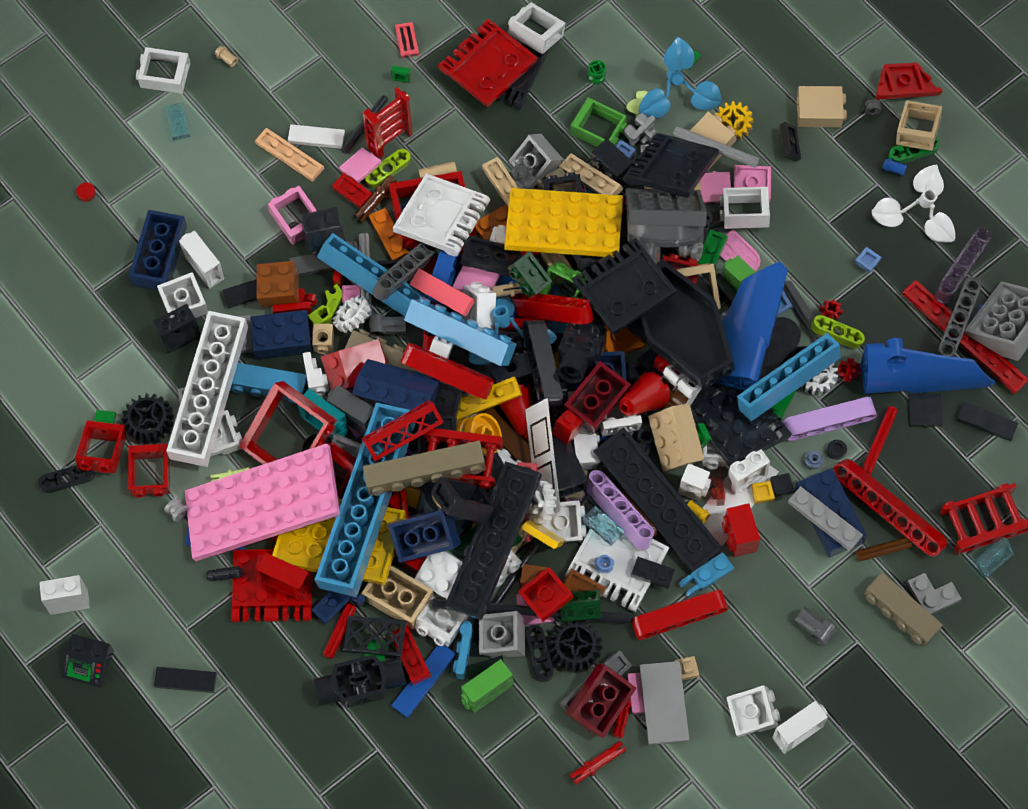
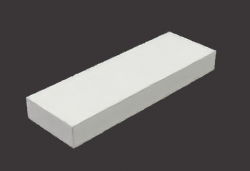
[288,124,345,149]

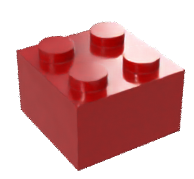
[721,503,760,557]

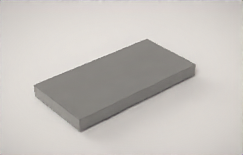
[639,661,689,745]

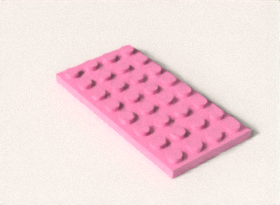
[185,444,340,561]

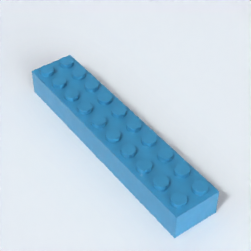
[315,402,417,597]

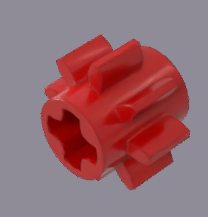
[819,299,843,321]
[837,358,861,382]

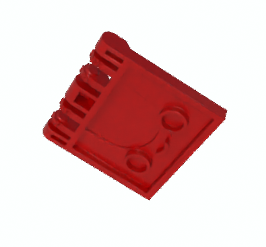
[437,19,537,108]
[231,549,313,622]

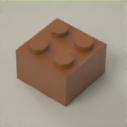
[257,261,299,308]

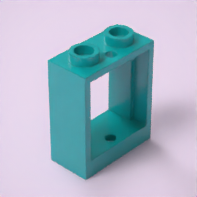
[297,389,348,440]

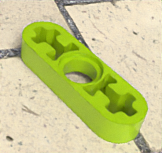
[365,149,411,189]
[811,315,865,349]

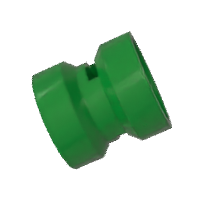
[588,60,606,85]

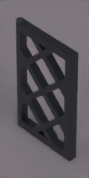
[343,615,406,657]

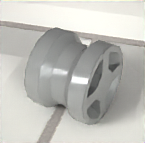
[164,497,188,522]

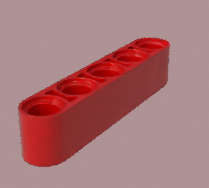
[512,293,594,325]
[401,343,495,400]
[631,590,729,640]

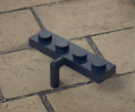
[311,581,367,625]

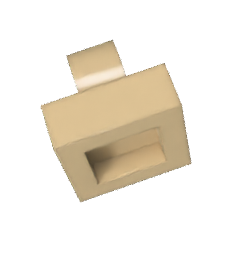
[675,656,699,681]

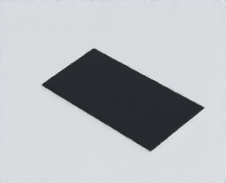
[466,655,504,680]

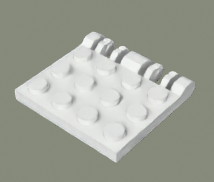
[393,173,490,257]
[565,512,669,612]

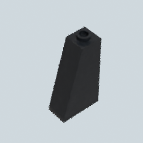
[551,426,588,499]

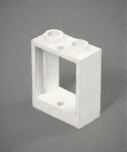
[508,2,565,54]
[136,47,190,94]
[719,187,770,229]
[179,230,224,289]
[462,282,496,330]
[772,701,828,754]

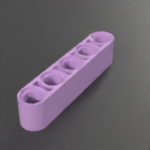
[782,397,877,441]
[587,470,654,550]

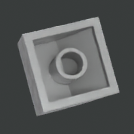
[509,134,564,181]
[479,611,525,658]

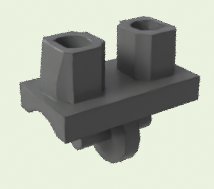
[509,164,538,189]

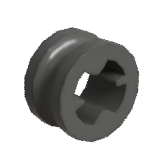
[865,99,882,115]

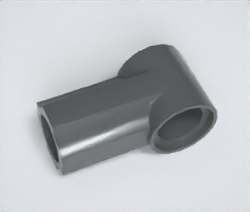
[369,314,406,338]
[795,607,837,646]

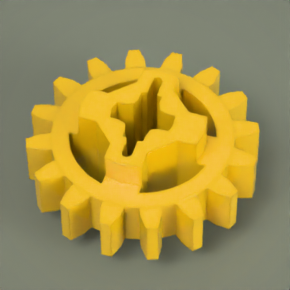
[716,101,754,140]

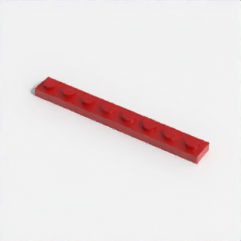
[902,280,1028,394]

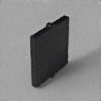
[908,392,942,428]

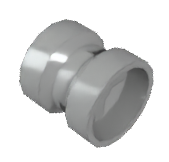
[679,239,703,261]

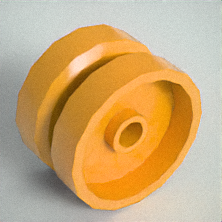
[457,413,502,456]

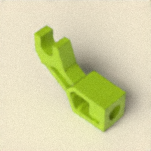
[308,284,342,326]

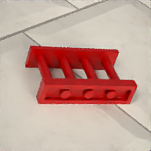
[362,87,413,159]
[423,427,504,489]
[940,483,1028,555]

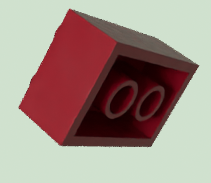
[563,361,631,434]
[564,663,636,739]

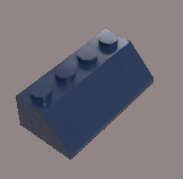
[352,359,440,416]

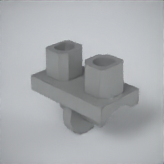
[623,113,656,147]

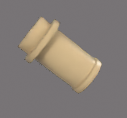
[215,46,238,67]

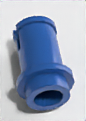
[882,158,907,176]

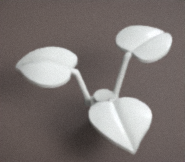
[871,165,955,242]

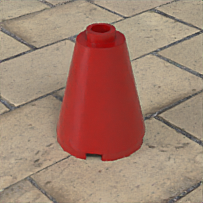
[619,372,670,416]
[499,383,534,439]

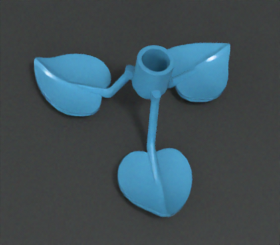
[638,37,722,118]
[469,297,557,365]

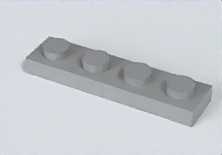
[788,486,863,551]

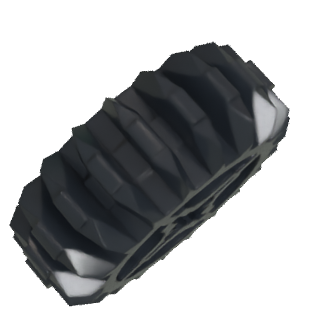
[122,393,174,444]
[549,620,603,673]

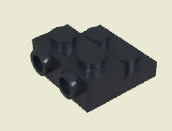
[300,207,345,255]

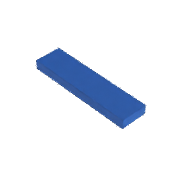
[392,645,456,718]

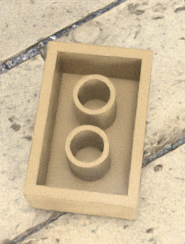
[648,404,705,472]
[362,566,434,630]

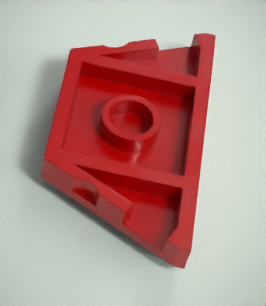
[876,62,942,100]

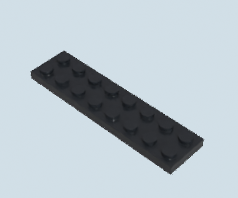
[593,427,723,573]
[444,461,542,621]

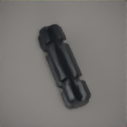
[206,566,243,582]

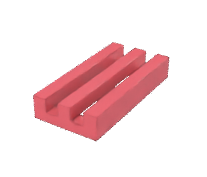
[395,22,419,59]

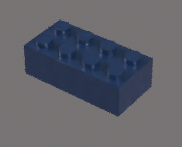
[129,210,187,290]
[795,468,867,558]

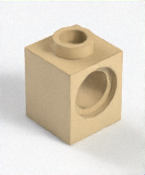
[312,324,334,354]

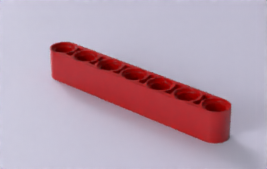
[833,459,947,556]

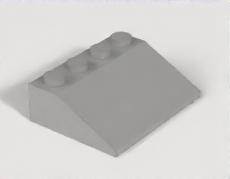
[964,281,1028,361]

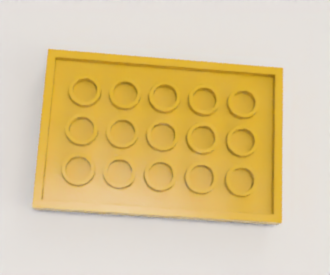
[504,188,623,257]
[272,498,406,585]

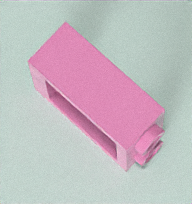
[268,186,317,245]

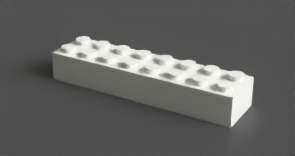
[167,311,248,467]

